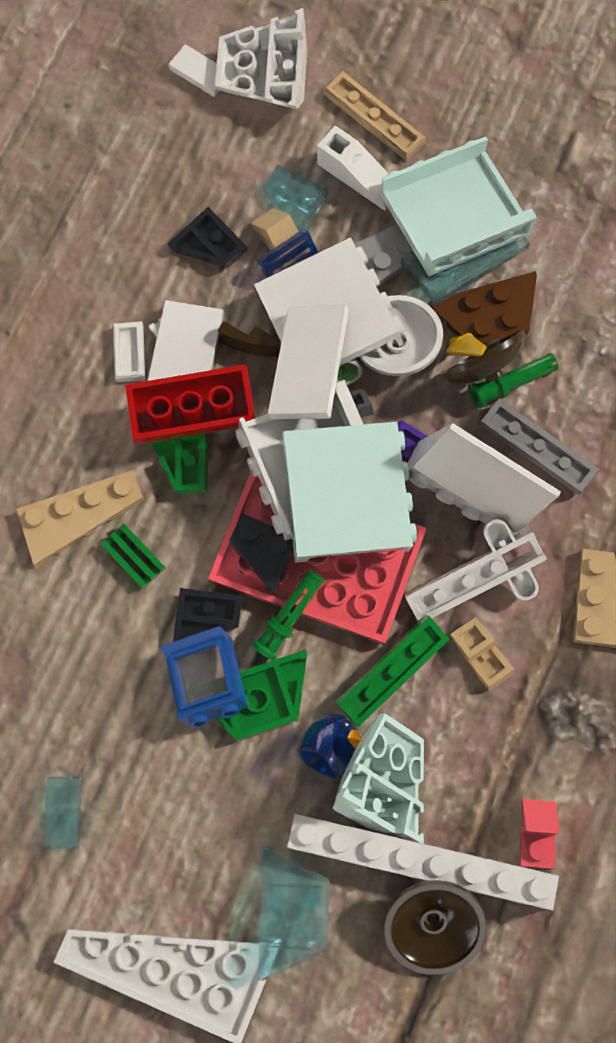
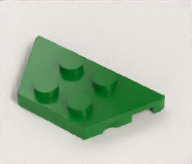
[189,649,307,742]

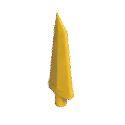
[446,333,486,356]

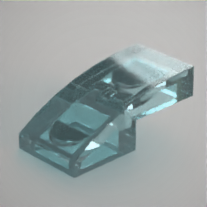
[44,777,81,849]

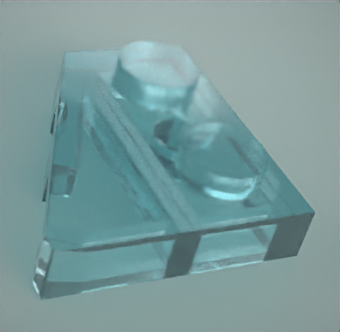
[264,165,328,238]

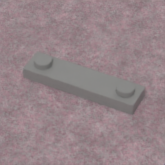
[480,399,599,495]

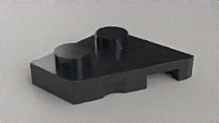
[167,207,248,269]
[229,513,294,594]
[173,588,243,642]

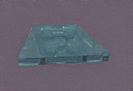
[258,846,329,981]

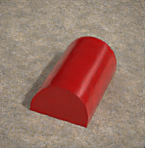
[125,364,256,445]

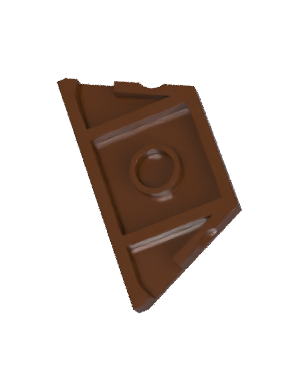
[428,271,537,347]

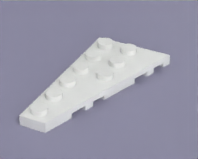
[53,929,280,1043]

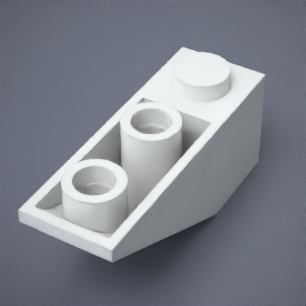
[317,126,388,211]

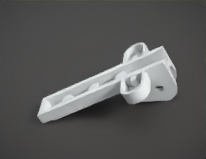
[405,518,547,622]

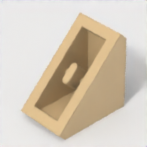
[250,208,308,268]

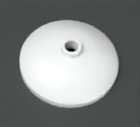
[359,295,443,376]

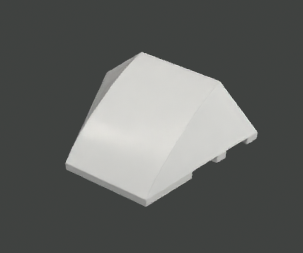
[215,8,307,109]

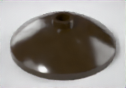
[441,330,525,383]
[384,880,486,975]

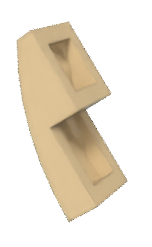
[450,617,515,691]

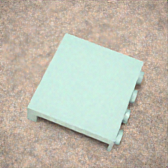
[380,137,537,277]
[282,422,417,563]

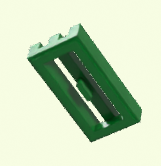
[100,523,166,589]

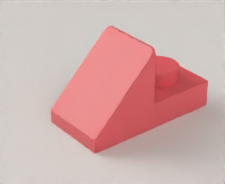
[519,799,560,869]

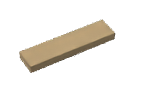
[324,71,426,162]

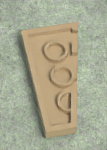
[17,470,144,568]

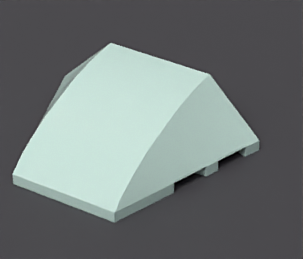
[333,713,424,844]

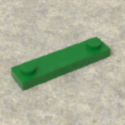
[335,615,450,727]

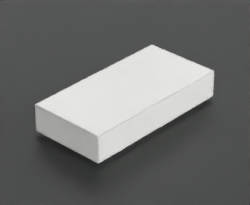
[169,44,220,97]
[113,321,146,382]

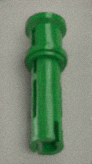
[468,352,559,409]
[251,569,325,660]

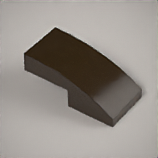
[217,321,281,357]

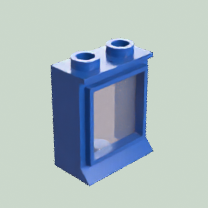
[160,626,248,728]

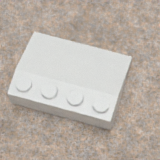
[407,423,561,534]

